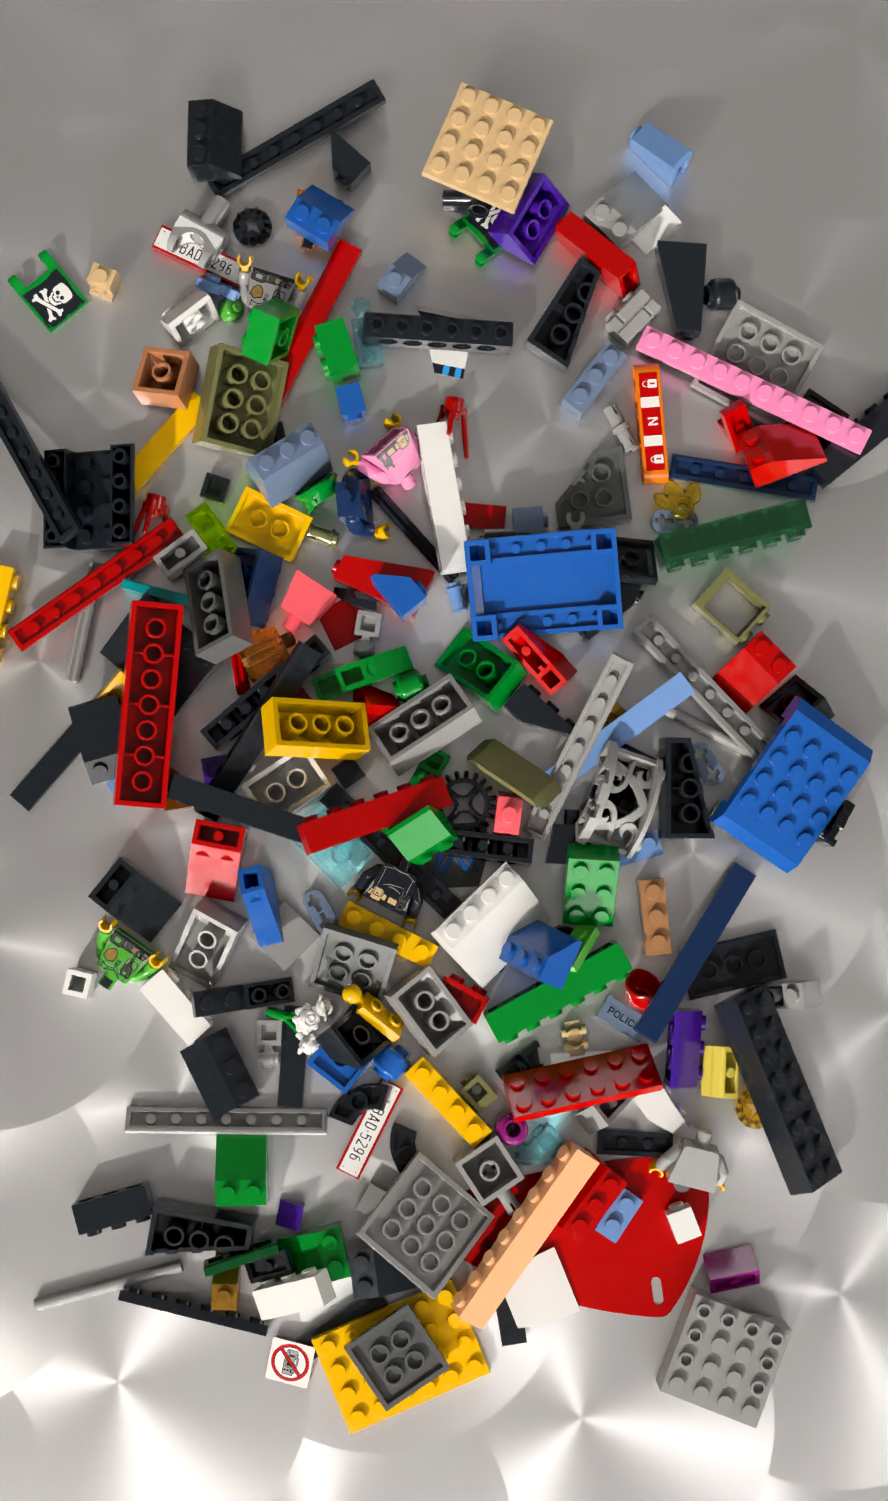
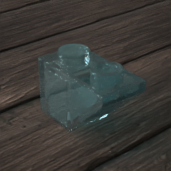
[513,1121,567,1165]

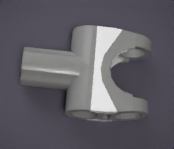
[167,195,231,270]

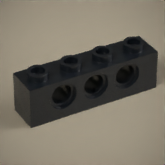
[433,829,534,867]

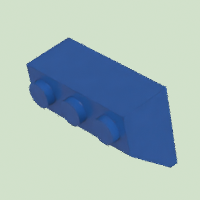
[499,920,582,990]

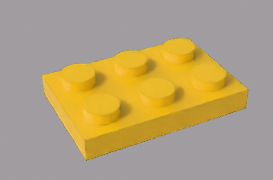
[225,486,313,564]

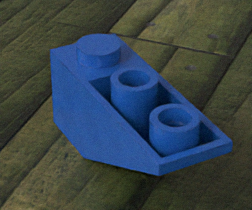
[238,864,284,948]

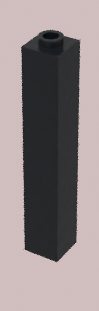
[167,774,305,843]

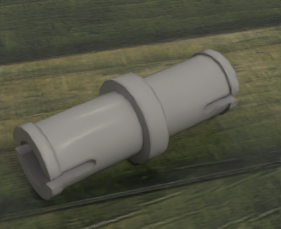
[603,403,640,454]

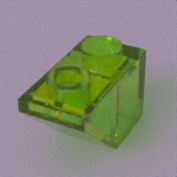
[185,502,238,554]

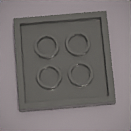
[309,922,399,1003]
[344,1302,450,1412]

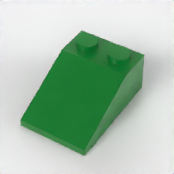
[434,626,527,713]
[215,1134,269,1207]
[277,1221,351,1282]

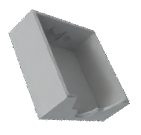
[656,1285,792,1428]

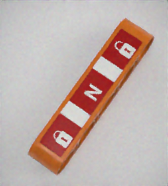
[633,363,669,485]

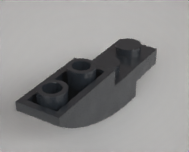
[190,977,295,1018]

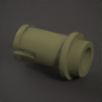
[307,524,340,548]

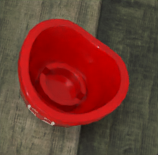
[625,969,661,1010]

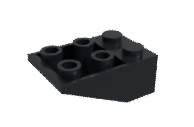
[88,857,182,943]

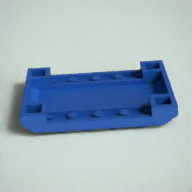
[464,527,624,642]
[709,695,873,873]

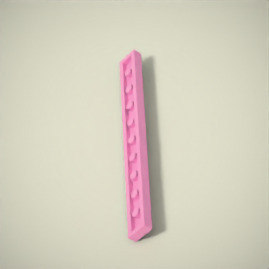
[636,325,872,455]

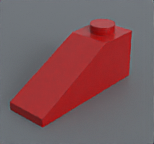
[501,624,577,695]

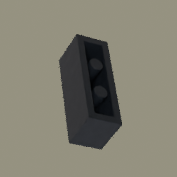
[71,1181,155,1237]

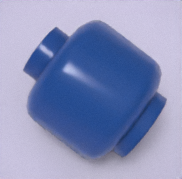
[373,1044,410,1082]

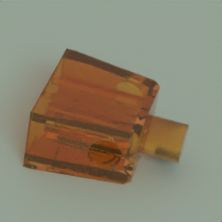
[238,626,296,683]

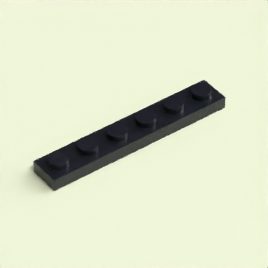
[118,1286,269,1337]

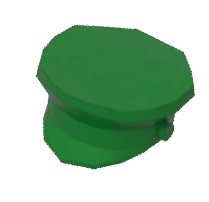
[295,473,337,516]

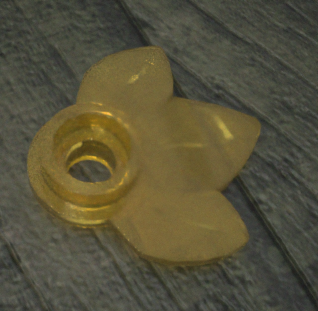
[653,479,702,519]

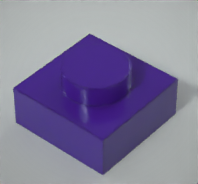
[201,754,226,784]

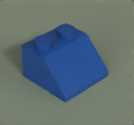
[284,184,355,252]
[370,574,427,622]

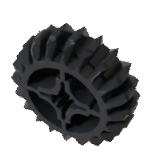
[440,771,497,833]

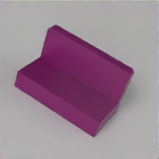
[703,1245,760,1294]

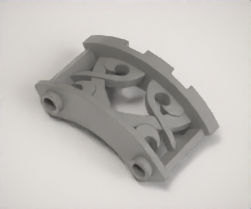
[575,740,666,859]

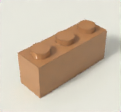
[636,878,672,956]

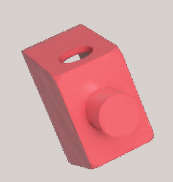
[281,570,338,633]
[492,791,523,837]

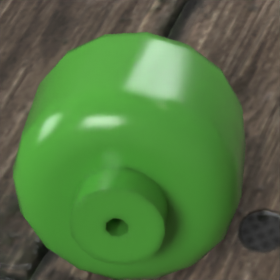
[217,298,244,322]

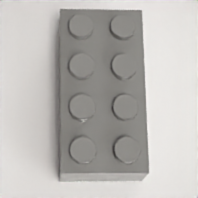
[368,673,482,777]

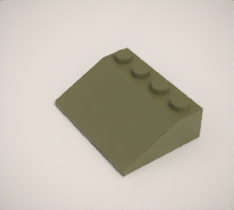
[192,343,289,457]

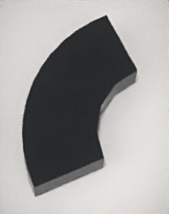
[329,1083,392,1125]
[390,1121,417,1173]

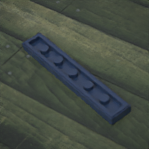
[669,454,818,503]

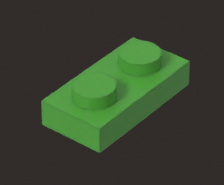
[570,924,600,972]

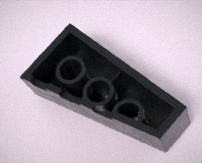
[523,258,601,373]
[659,737,715,838]
[145,1197,257,1256]

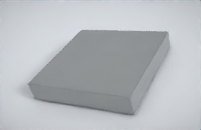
[250,900,320,971]

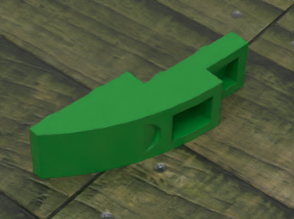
[311,646,414,700]

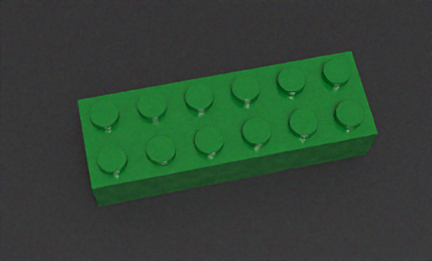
[483,939,633,1044]

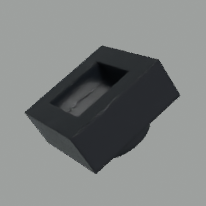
[199,472,232,505]
[331,760,366,790]

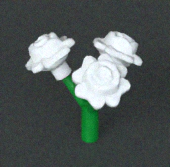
[265,993,335,1055]

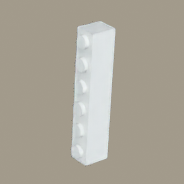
[415,421,470,576]

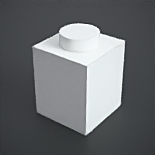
[62,967,98,999]
[664,1201,702,1244]

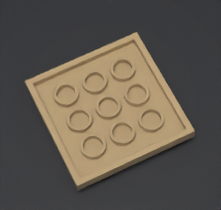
[422,82,554,214]

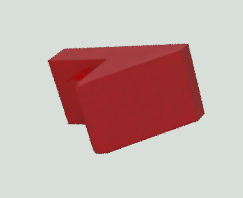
[717,399,753,453]

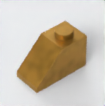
[211,1252,241,1310]

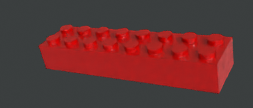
[112,600,184,809]

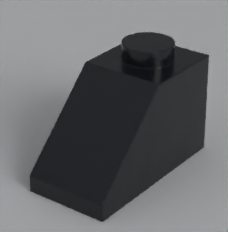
[330,131,371,192]

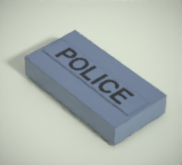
[596,994,643,1042]

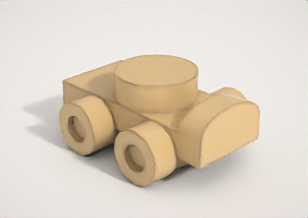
[560,1019,589,1057]

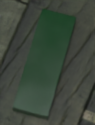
[203,1237,280,1277]

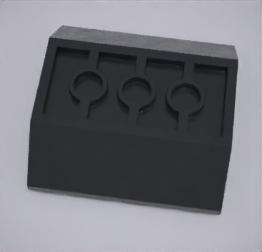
[43,443,135,552]

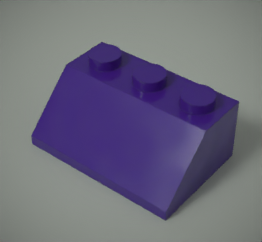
[488,172,570,265]
[664,1007,706,1088]

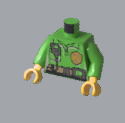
[96,914,168,990]

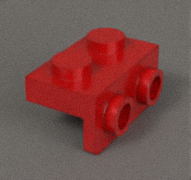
[442,973,490,1025]

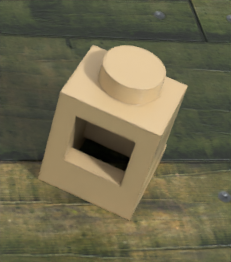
[86,262,122,302]

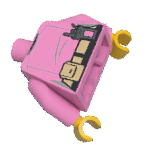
[342,413,421,490]

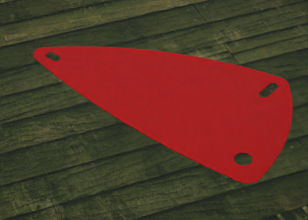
[464,1157,709,1317]

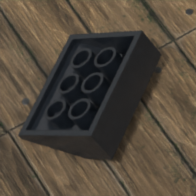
[100,593,224,717]

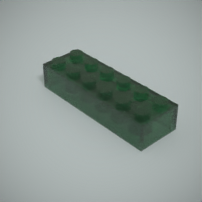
[653,498,812,573]

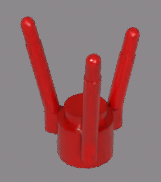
[436,396,469,459]
[135,493,170,535]

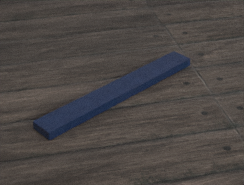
[633,862,756,1044]

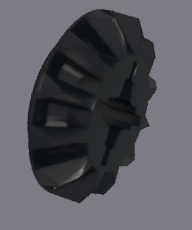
[233,207,272,247]

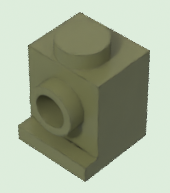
[459,1072,498,1114]

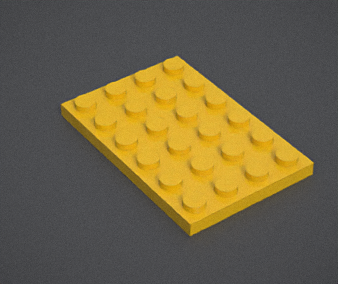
[311,1278,491,1434]

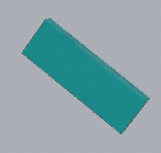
[121,578,189,608]

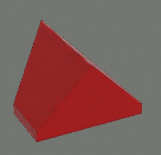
[353,686,400,732]

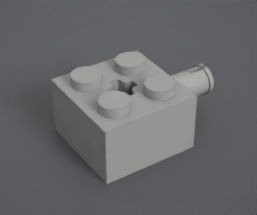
[452,1132,524,1216]

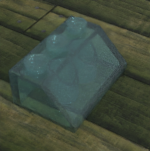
[292,804,376,889]

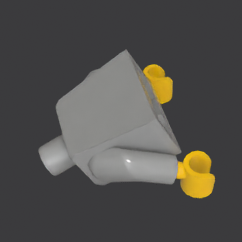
[649,1128,729,1194]

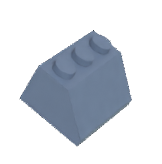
[244,422,333,508]

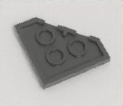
[555,445,632,529]

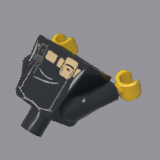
[346,854,423,930]

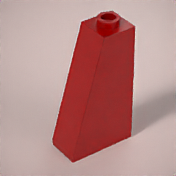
[554,211,641,300]
[331,555,435,619]

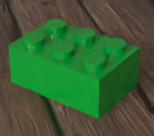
[562,843,620,927]

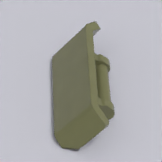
[467,739,561,807]

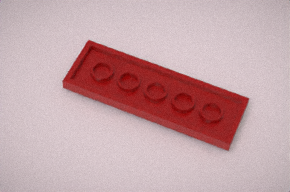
[502,1043,663,1123]

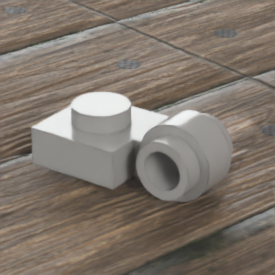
[353,610,383,659]
[256,1019,282,1068]

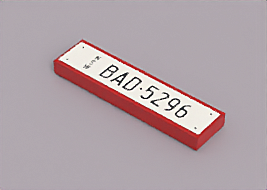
[152,225,251,288]
[336,1078,403,1180]

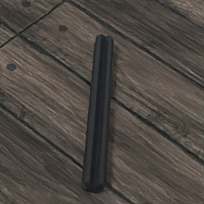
[370,486,458,583]

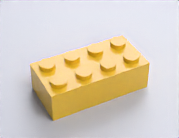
[261,697,370,760]

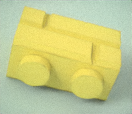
[701,1045,739,1099]

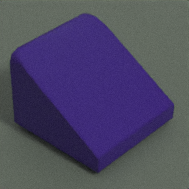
[275,1199,305,1232]

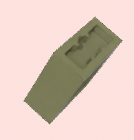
[691,567,772,646]

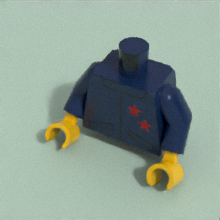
[335,468,392,541]

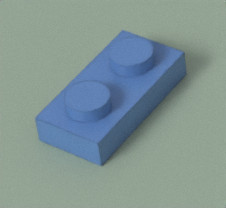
[619,830,664,867]
[594,1188,643,1244]

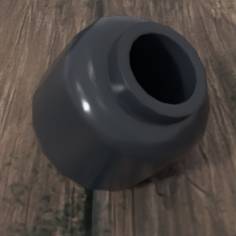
[703,278,741,311]

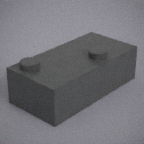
[184,548,253,664]

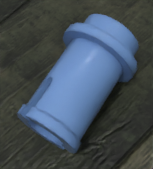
[445,581,469,614]

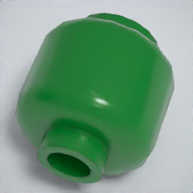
[392,669,430,703]

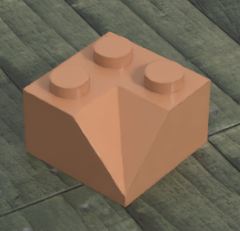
[132,346,200,410]

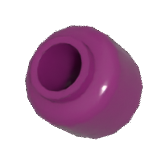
[494,1112,529,1146]

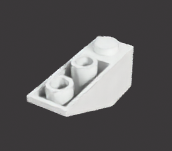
[633,1082,697,1140]

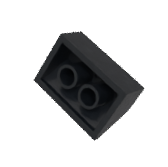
[187,99,243,183]
[180,1027,260,1119]

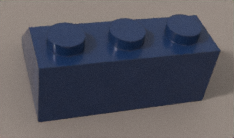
[229,546,283,630]

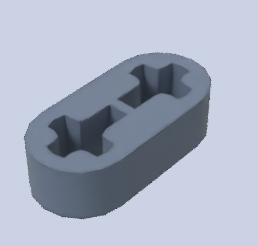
[650,509,698,534]
[693,742,725,786]
[303,890,338,933]

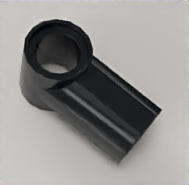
[442,188,491,218]

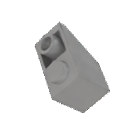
[763,979,822,1009]

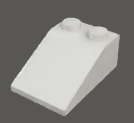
[160,289,220,349]

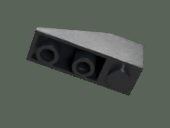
[503,684,575,736]

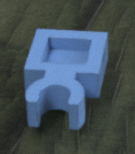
[195,273,240,301]

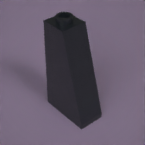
[655,240,707,341]

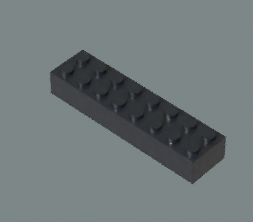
[714,983,843,1195]

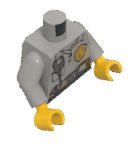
[237,253,313,312]

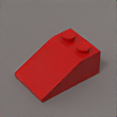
[736,424,827,488]
[712,631,797,714]

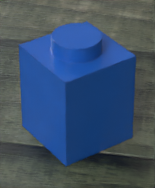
[335,381,367,423]

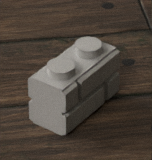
[604,288,661,349]

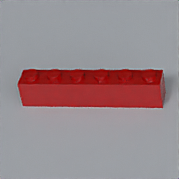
[297,774,453,855]

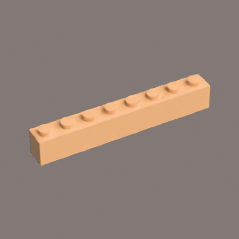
[451,1139,600,1330]

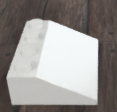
[430,862,552,988]

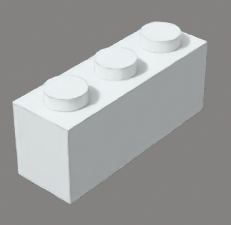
[139,968,214,1046]
[252,1267,336,1321]

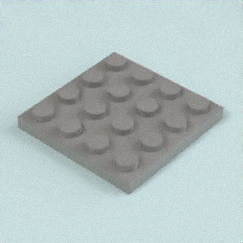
[690,299,825,425]
[355,1152,495,1299]

